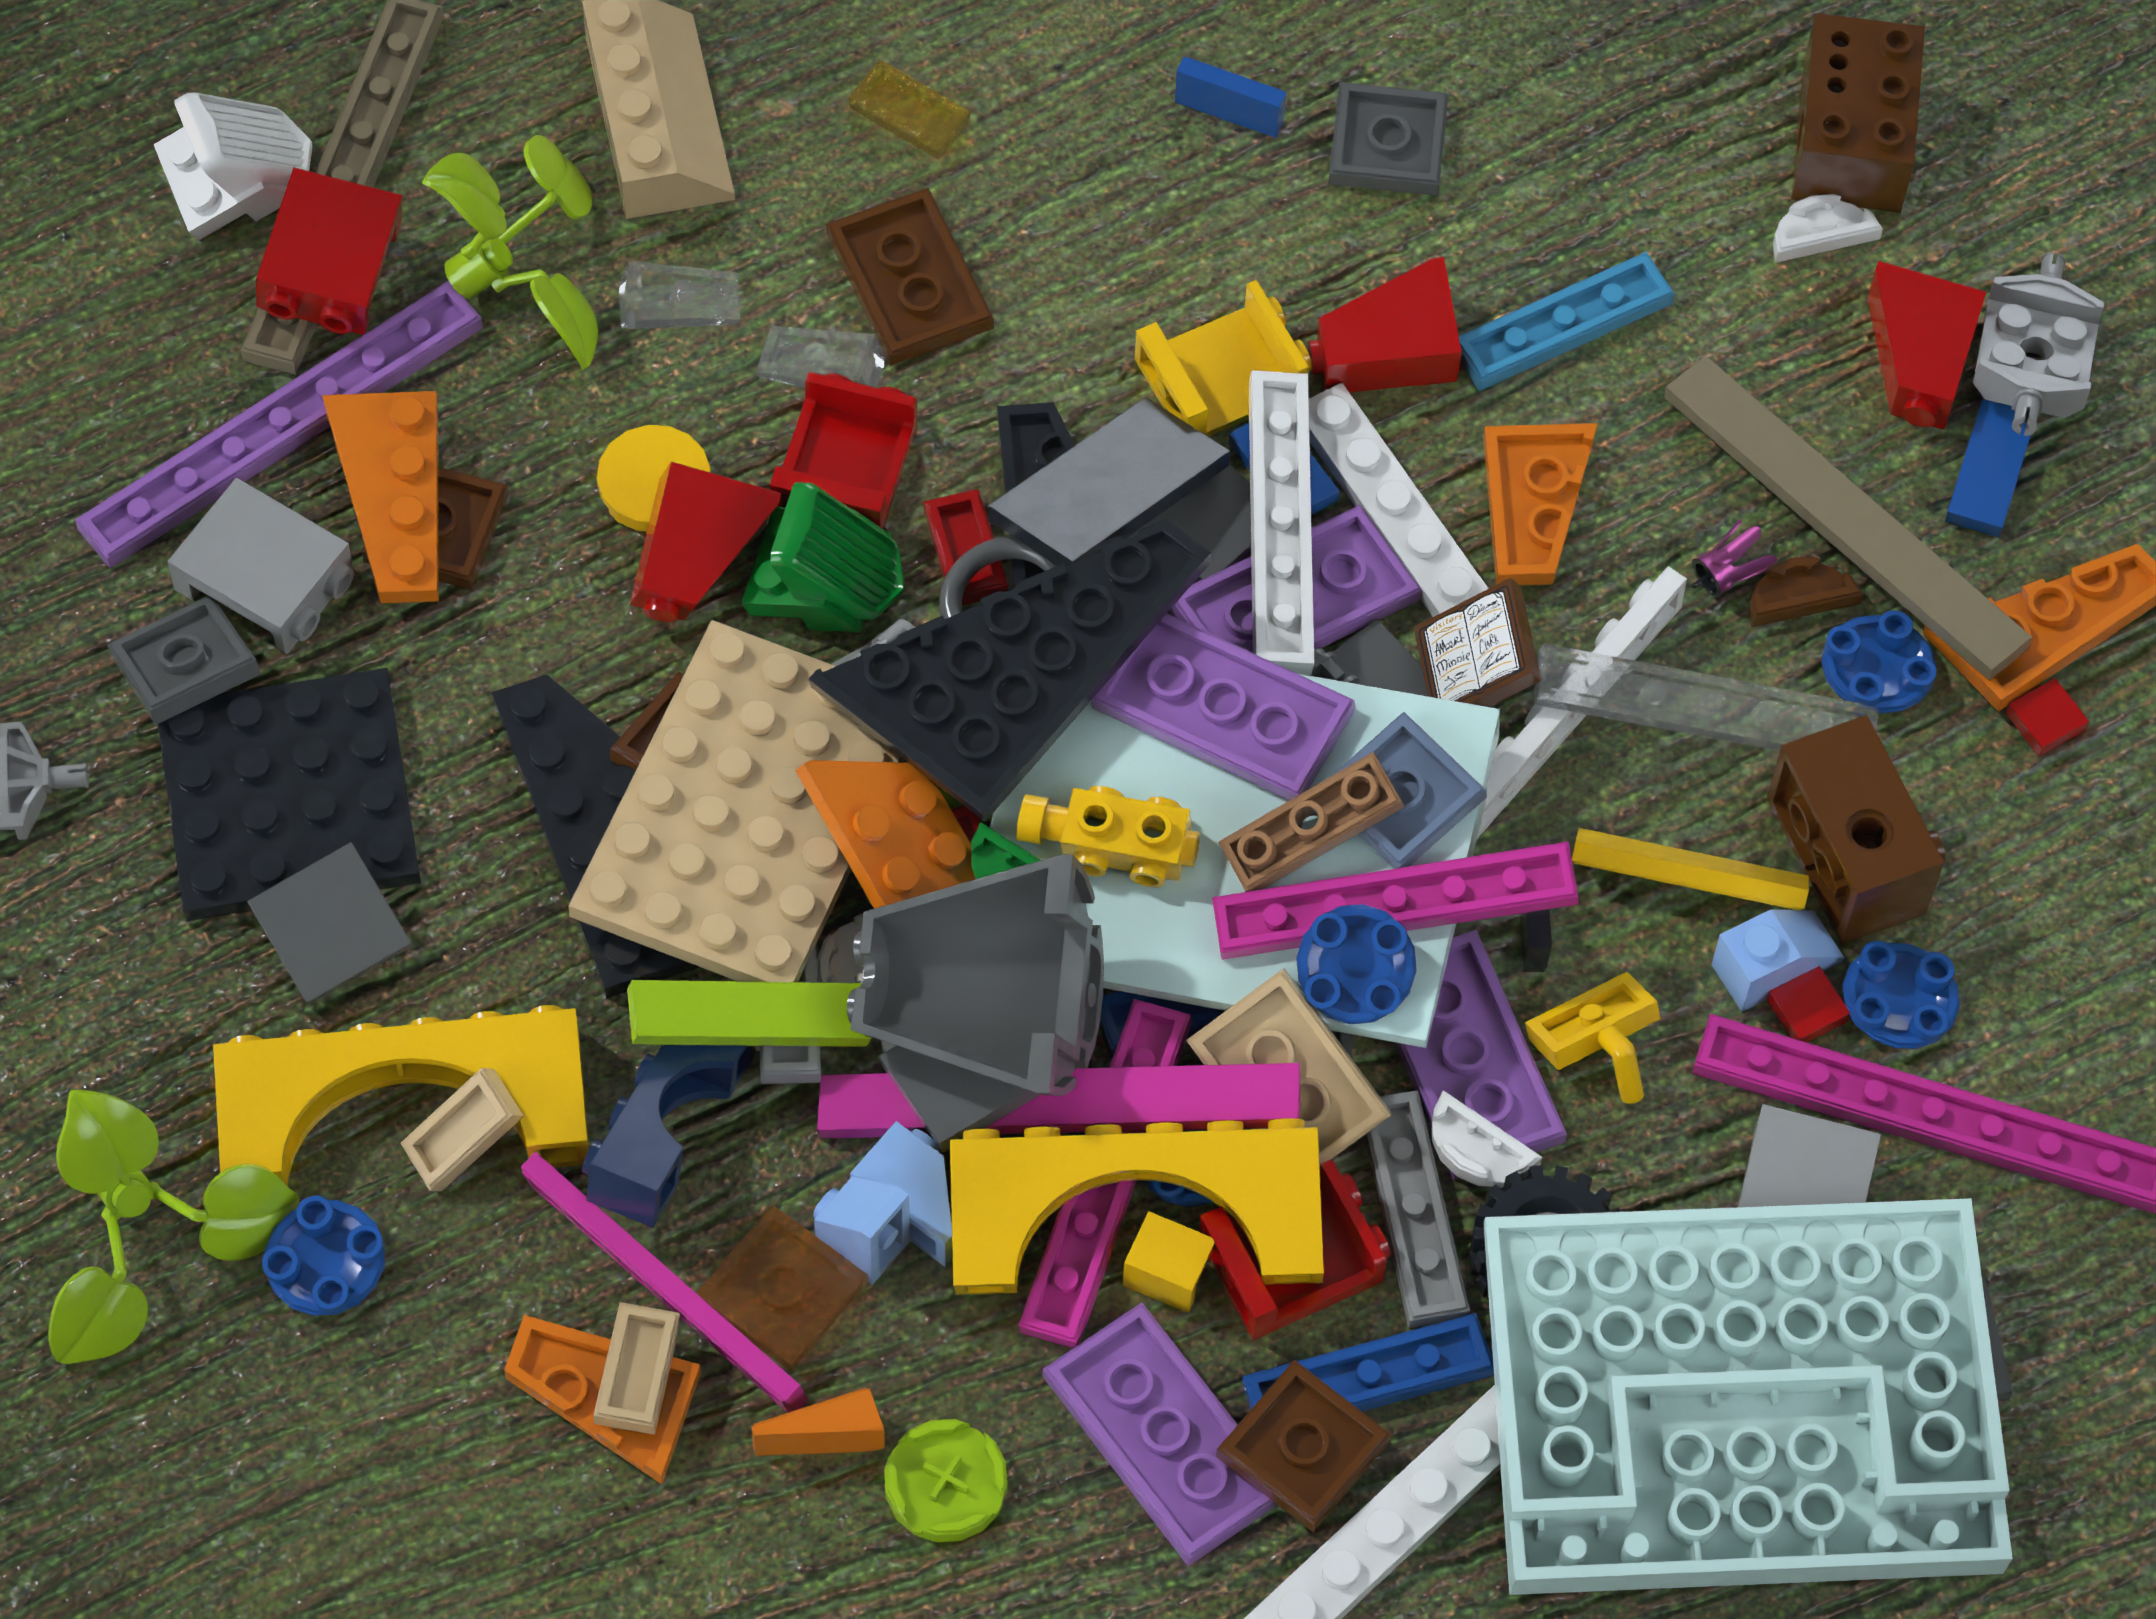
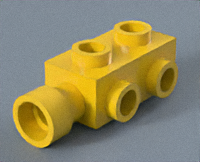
[1016,786,1200,888]

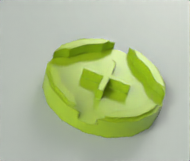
[884,1419,1007,1543]

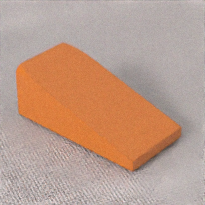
[751,1388,885,1456]

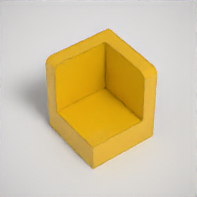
[1122,1211,1214,1313]

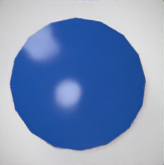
[1821,610,1937,714]
[1296,904,1417,1024]
[1843,941,1960,1049]
[262,1196,385,1316]

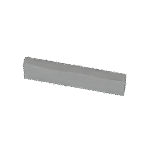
[1364,1090,1470,1329]

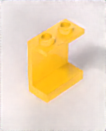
[1135,280,1312,437]

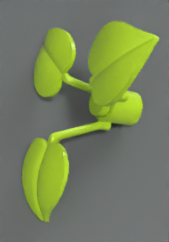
[422,135,598,371]
[48,1090,299,1364]

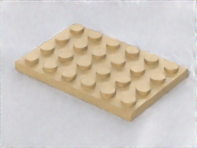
[568,620,904,982]

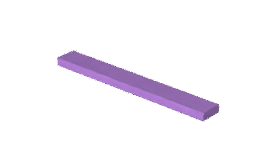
[75,280,483,569]

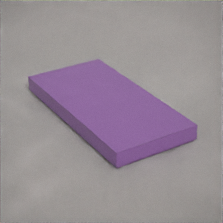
[1169,505,1422,653]
[1091,614,1356,800]
[1394,930,1567,1180]
[1042,1302,1277,1567]

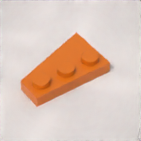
[1483,423,1598,585]
[504,1315,701,1485]

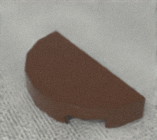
[1749,557,1863,628]

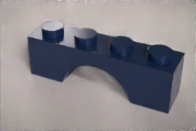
[582,1045,756,1228]

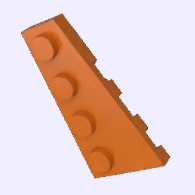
[322,391,439,603]
[1923,544,2156,712]

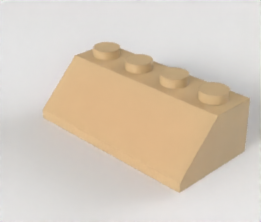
[582,0,735,219]

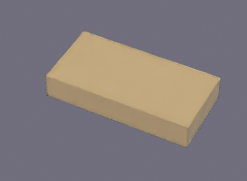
[400,1068,524,1192]
[593,1302,681,1435]

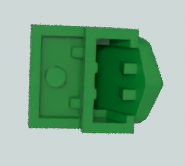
[741,482,905,632]

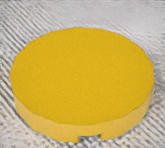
[597,425,711,532]

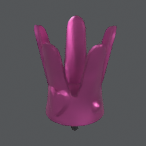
[1691,518,1778,597]

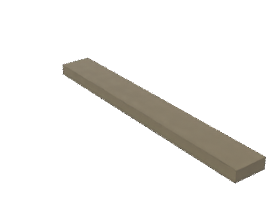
[241,0,444,375]
[1664,356,2032,681]

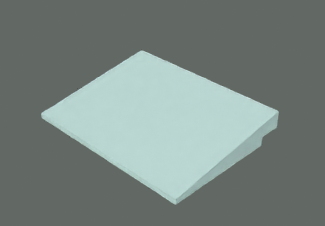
[990,674,1500,1048]
[1484,1198,2013,1595]

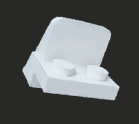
[154,93,313,240]

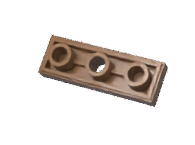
[1218,752,1405,892]

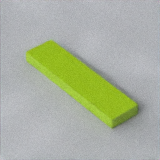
[627,980,872,1047]

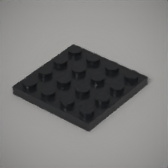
[158,668,421,921]

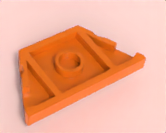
[795,760,975,909]

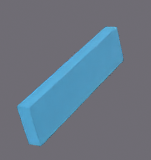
[1459,252,1675,391]

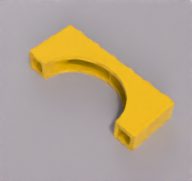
[213,1005,589,1186]
[950,1118,1324,1295]

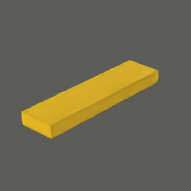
[1572,828,1809,911]

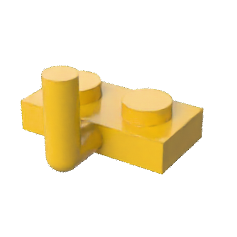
[1525,972,1661,1104]

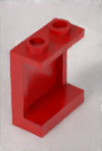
[256,167,403,335]
[769,372,918,529]
[1199,1159,1390,1341]

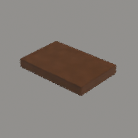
[826,188,994,366]

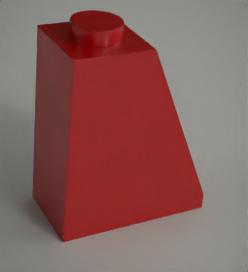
[1308,257,1462,393]
[1867,261,1986,430]
[629,461,781,622]

